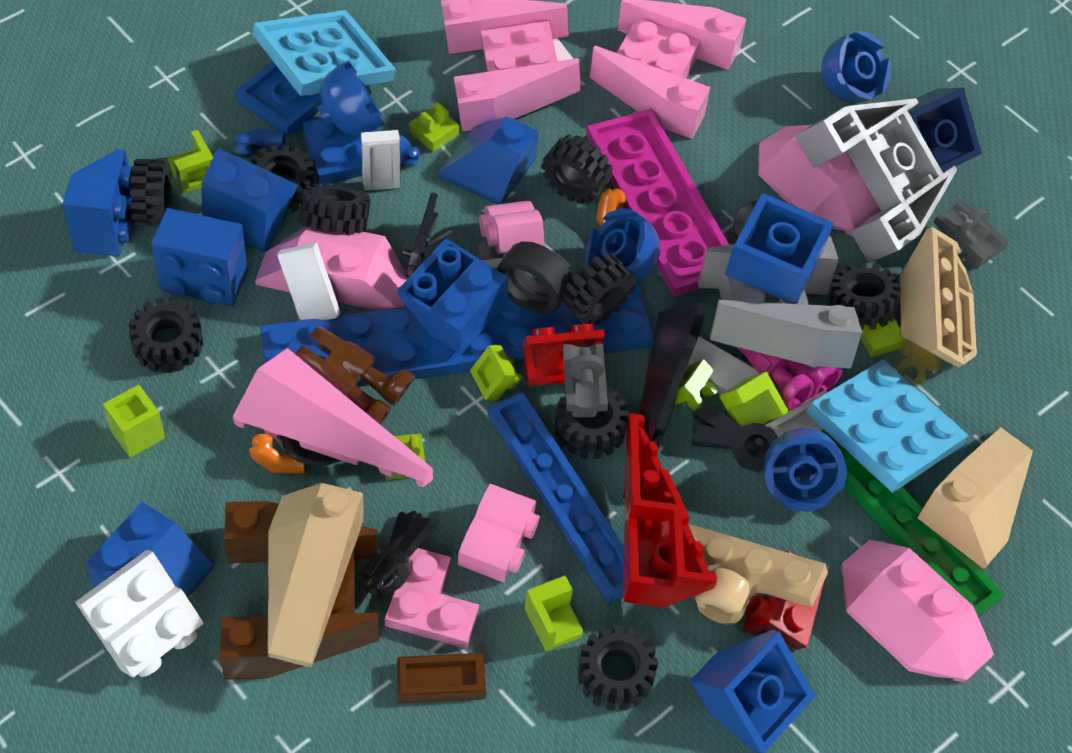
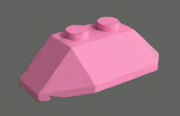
[758,125,880,236]
[255,226,409,311]
[841,540,994,683]

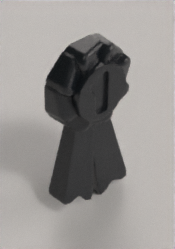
[402,192,439,277]
[691,399,778,473]
[361,510,436,596]

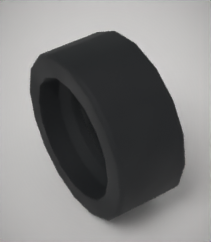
[496,241,573,315]

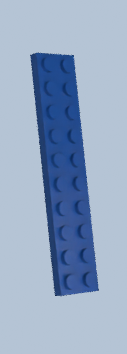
[260,283,654,387]

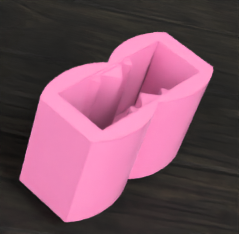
[479,201,545,254]
[458,484,540,583]

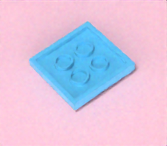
[252,10,396,96]
[806,359,969,493]

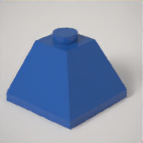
[438,117,538,205]
[690,630,815,753]

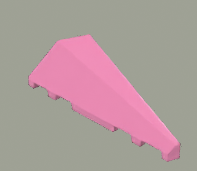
[233,348,433,487]

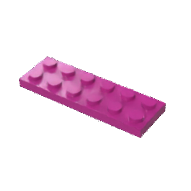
[586,109,729,297]

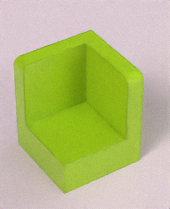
[167,130,213,194]
[719,371,788,427]
[103,384,165,458]
[524,575,583,652]

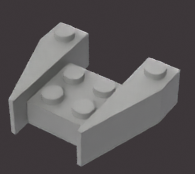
[795,98,957,263]
[698,236,862,368]

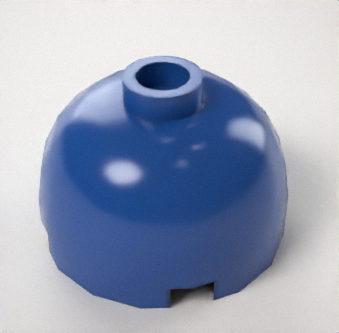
[821,31,891,103]
[317,60,385,135]
[585,208,661,283]
[763,428,847,512]

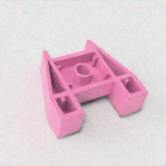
[441,0,581,132]
[590,0,746,139]

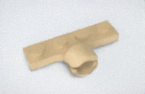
[688,524,828,625]

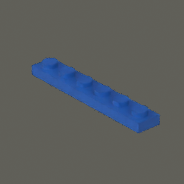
[488,392,624,605]

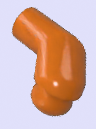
[596,188,626,227]
[249,434,306,474]

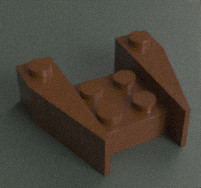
[220,501,379,680]

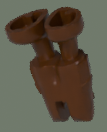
[295,326,415,425]

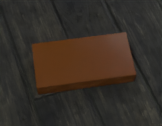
[397,653,486,703]

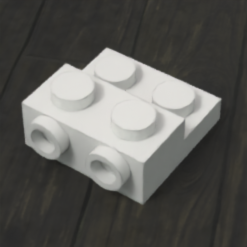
[75,550,204,678]

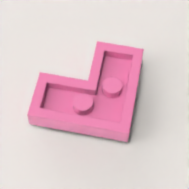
[385,548,479,649]

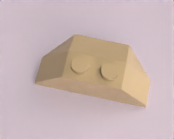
[900,227,977,368]

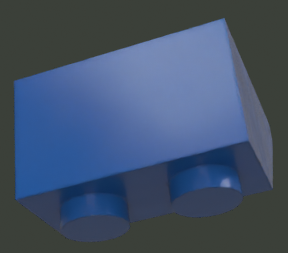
[202,148,298,252]
[85,502,213,598]

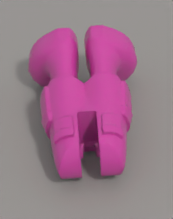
[737,347,842,411]

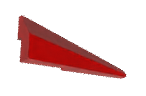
[623,413,717,608]

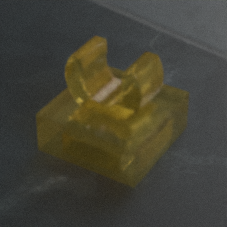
[896,339,944,387]

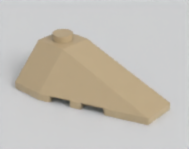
[918,427,1033,569]
[268,483,364,668]

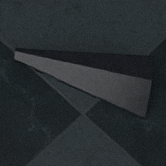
[623,302,708,498]

